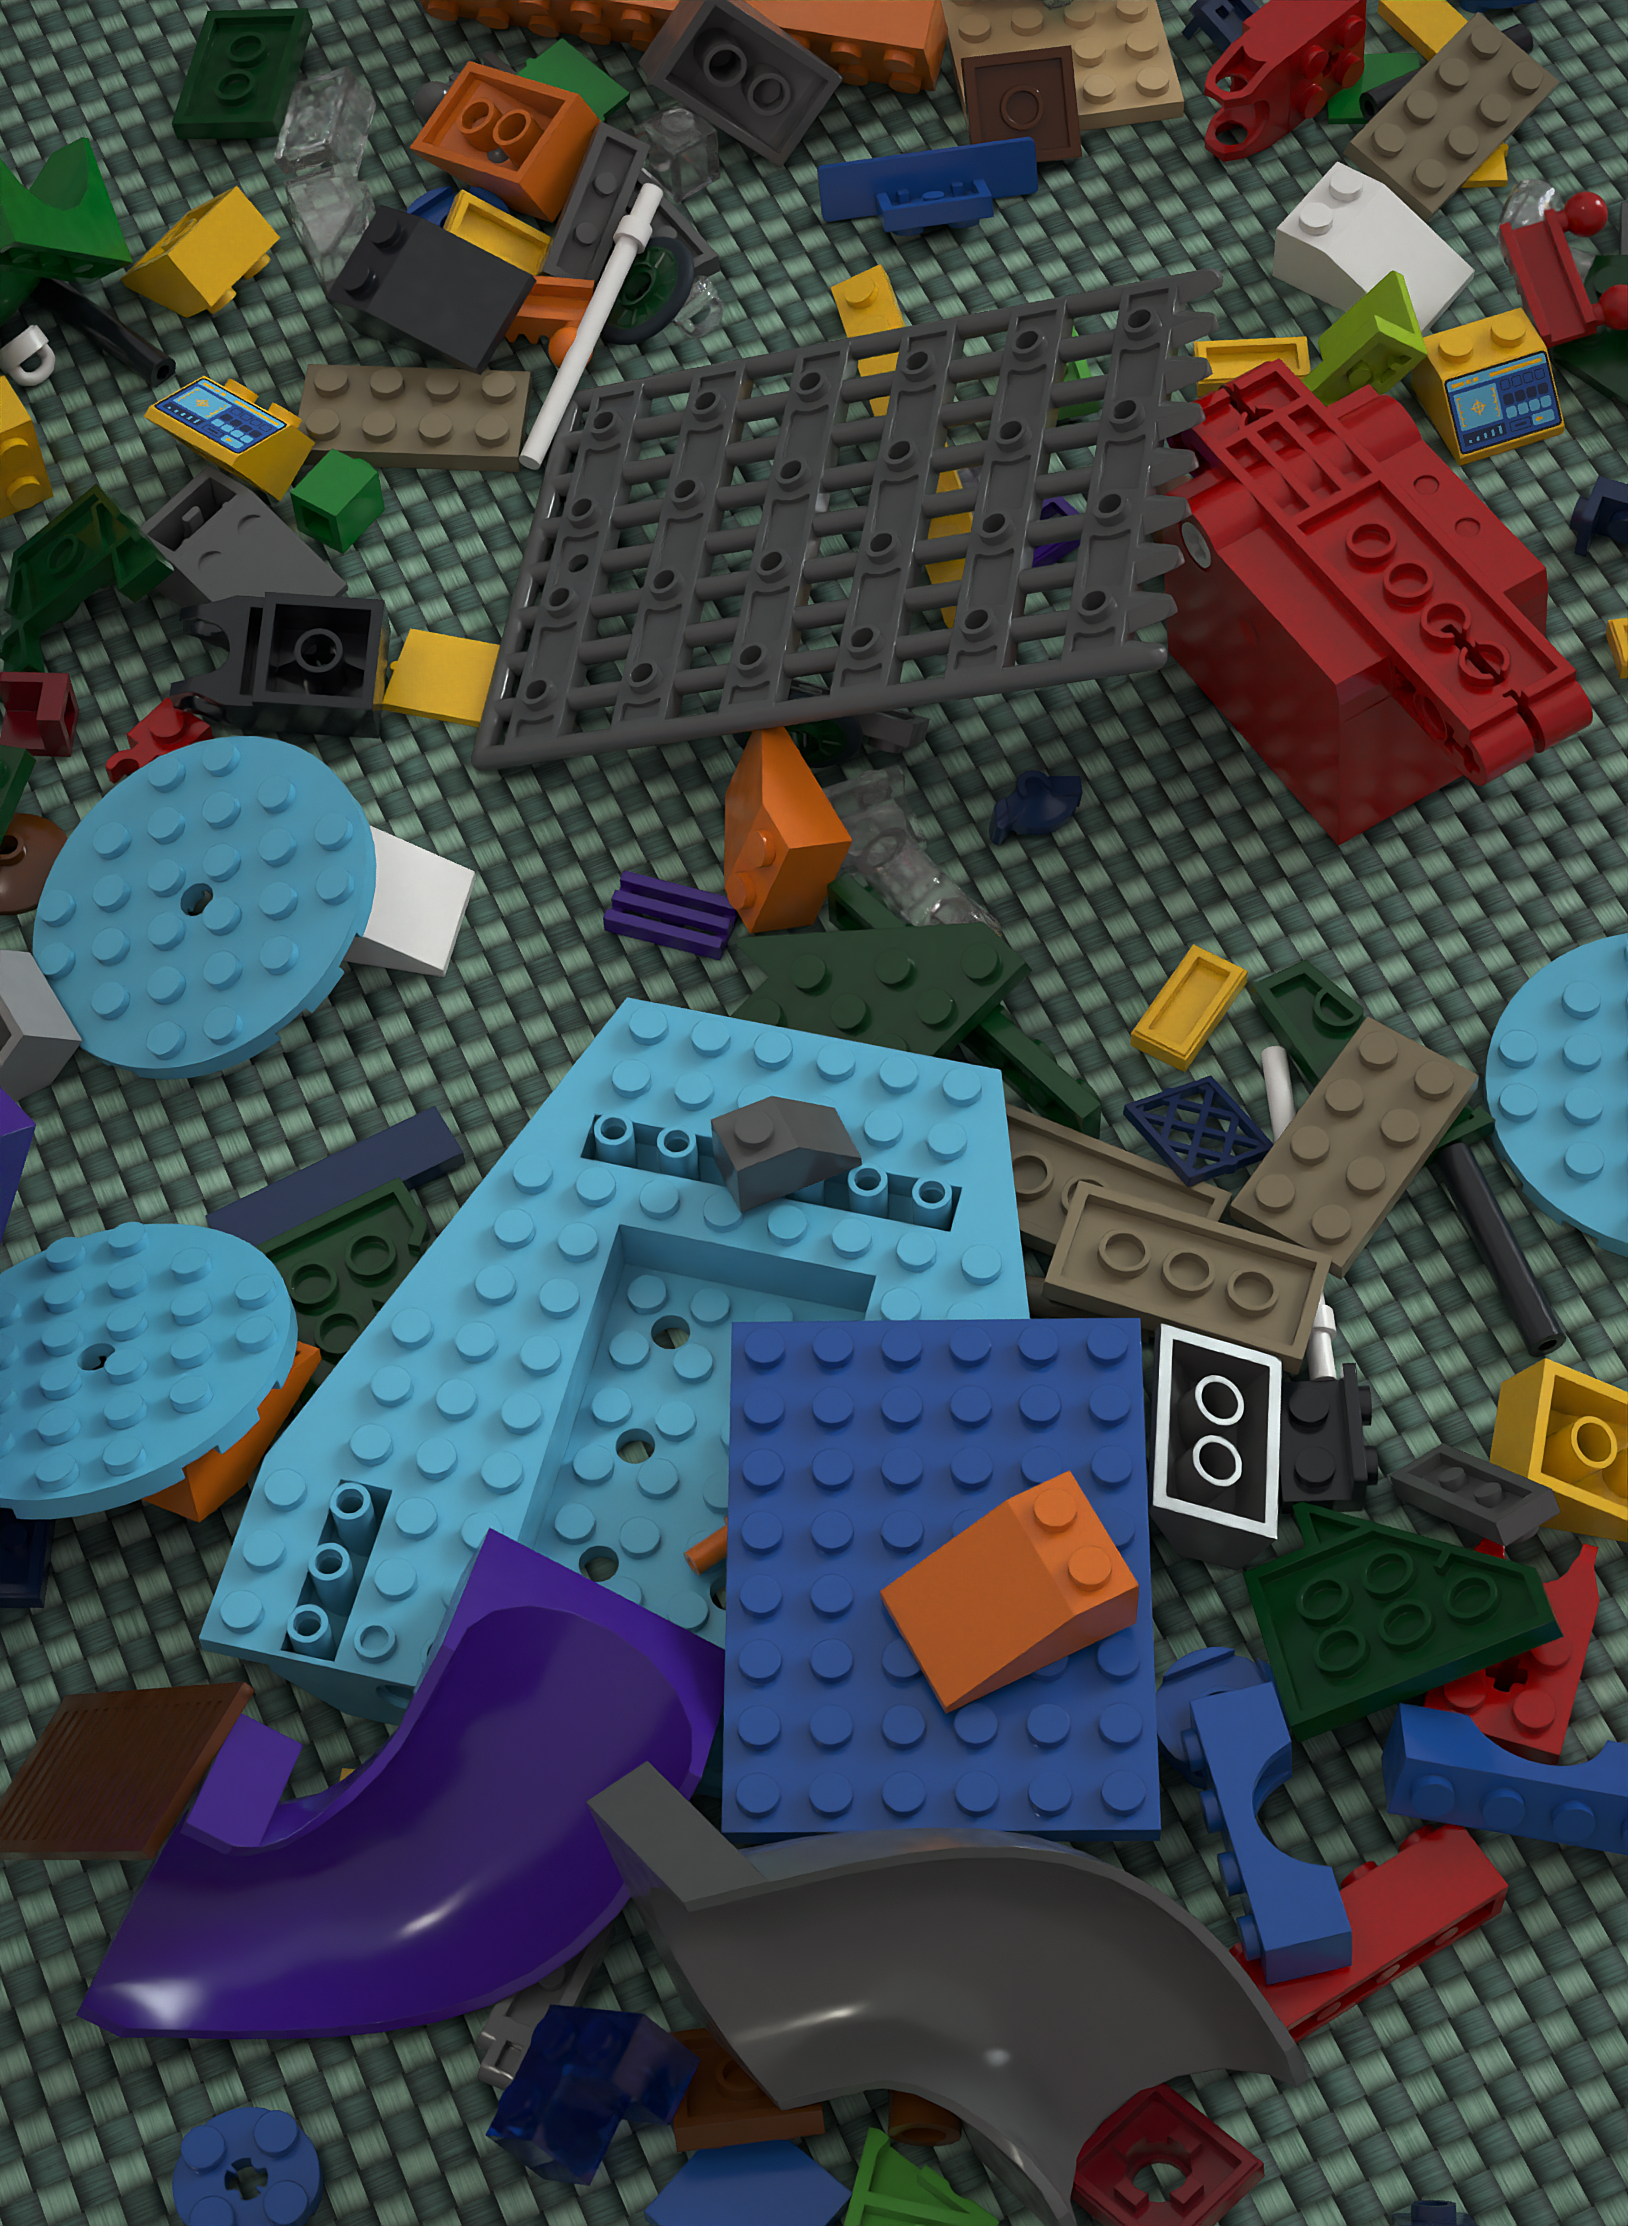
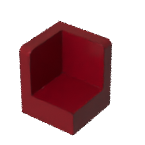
[0,672,79,757]

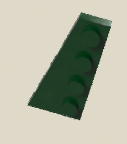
[1250,959,1496,1168]

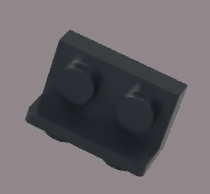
[1279,1363,1378,1514]

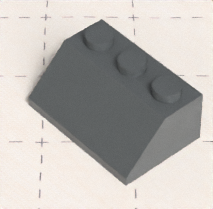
[1147,1323,1282,1571]

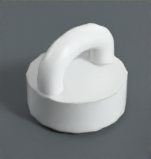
[0,325,56,386]

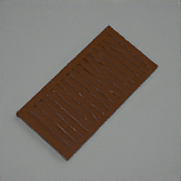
[0,1681,255,1860]

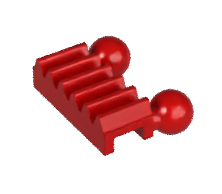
[1499,191,1628,348]

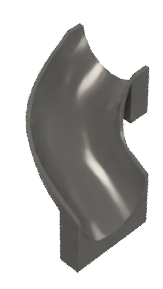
[586,1761,1309,2226]

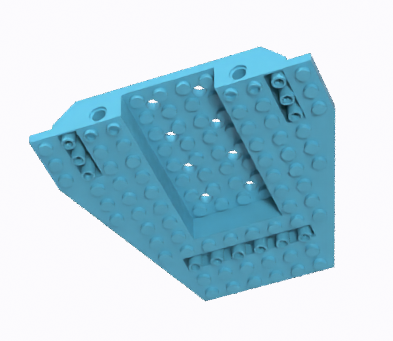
[199,997,1030,1799]

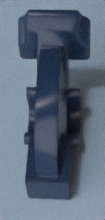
[989,770,1083,845]

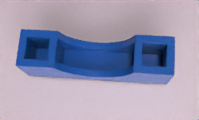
[1180,1681,1352,1985]
[1381,1703,1628,1855]

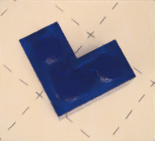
[486,2004,701,2186]

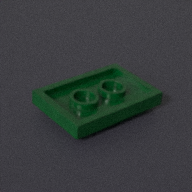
[171,8,313,140]

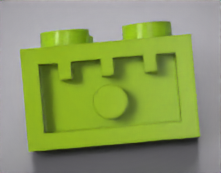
[1301,270,1428,407]

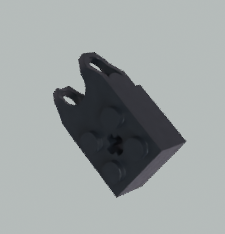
[170,592,391,739]

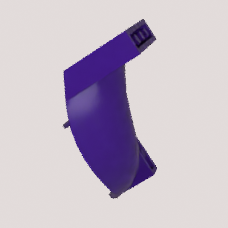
[76,1527,725,2039]

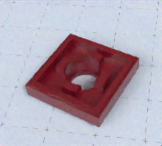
[1071,2082,1265,2226]

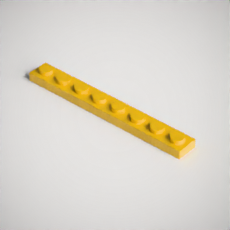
[830,264,973,628]

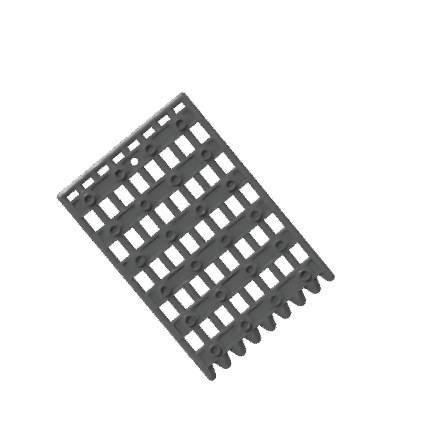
[471,268,1223,771]

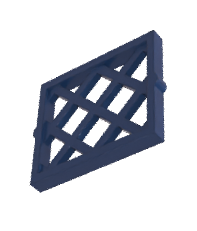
[1123,1075,1274,1187]

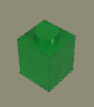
[290,448,385,554]

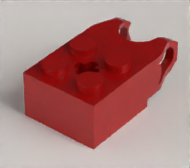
[1204,0,1367,162]
[1423,1538,1600,1766]

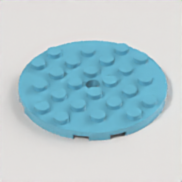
[32,736,377,1080]
[1483,933,1628,1258]
[0,1222,298,1519]

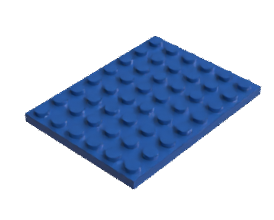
[721,1318,1161,1844]

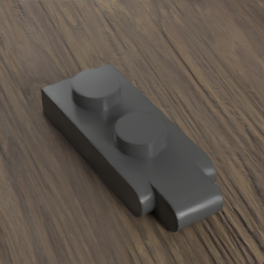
[477,1922,616,2097]

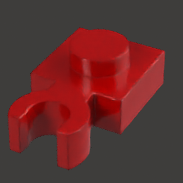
[105,697,214,784]

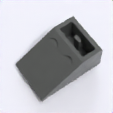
[140,465,348,608]

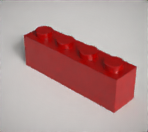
[1228,1823,1509,2043]

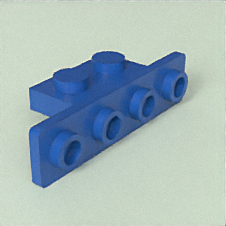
[817,137,1038,236]

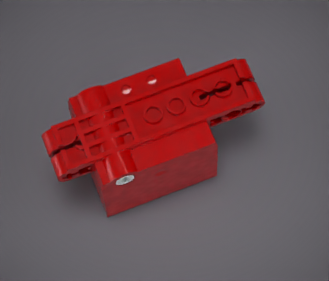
[1162,358,1593,846]

